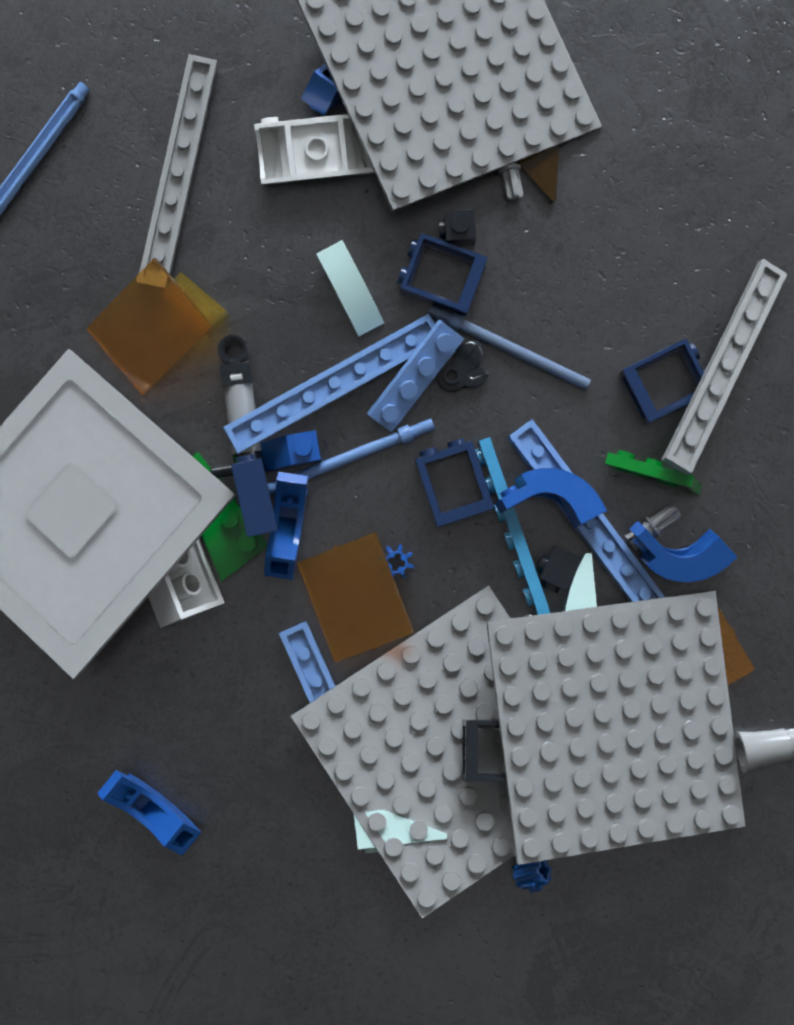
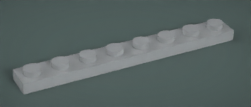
[137,54,218,290]
[662,259,787,475]

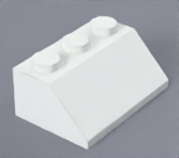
[148,539,225,628]

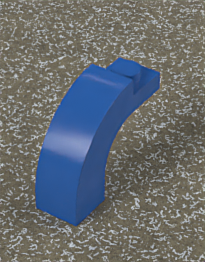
[495,468,607,529]
[264,472,308,580]
[629,521,738,582]
[97,770,201,856]

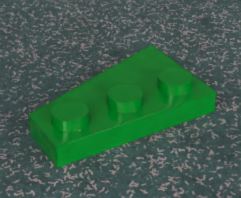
[605,450,702,496]

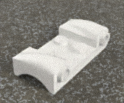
[254,114,375,185]

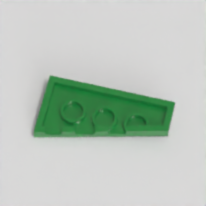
[192,452,268,582]

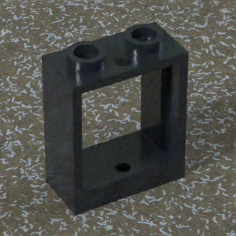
[462,719,506,782]

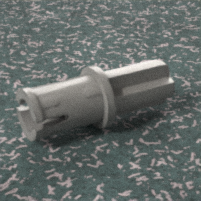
[498,162,523,200]
[625,504,681,551]

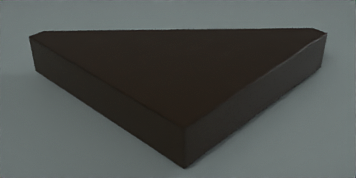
[517,145,559,203]

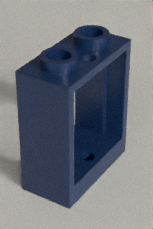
[397,233,488,317]
[619,338,706,425]
[415,438,494,528]
[231,454,277,537]

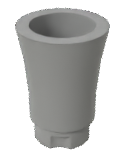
[734,728,794,773]

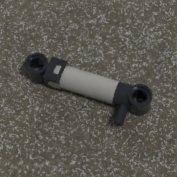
[210,334,265,478]

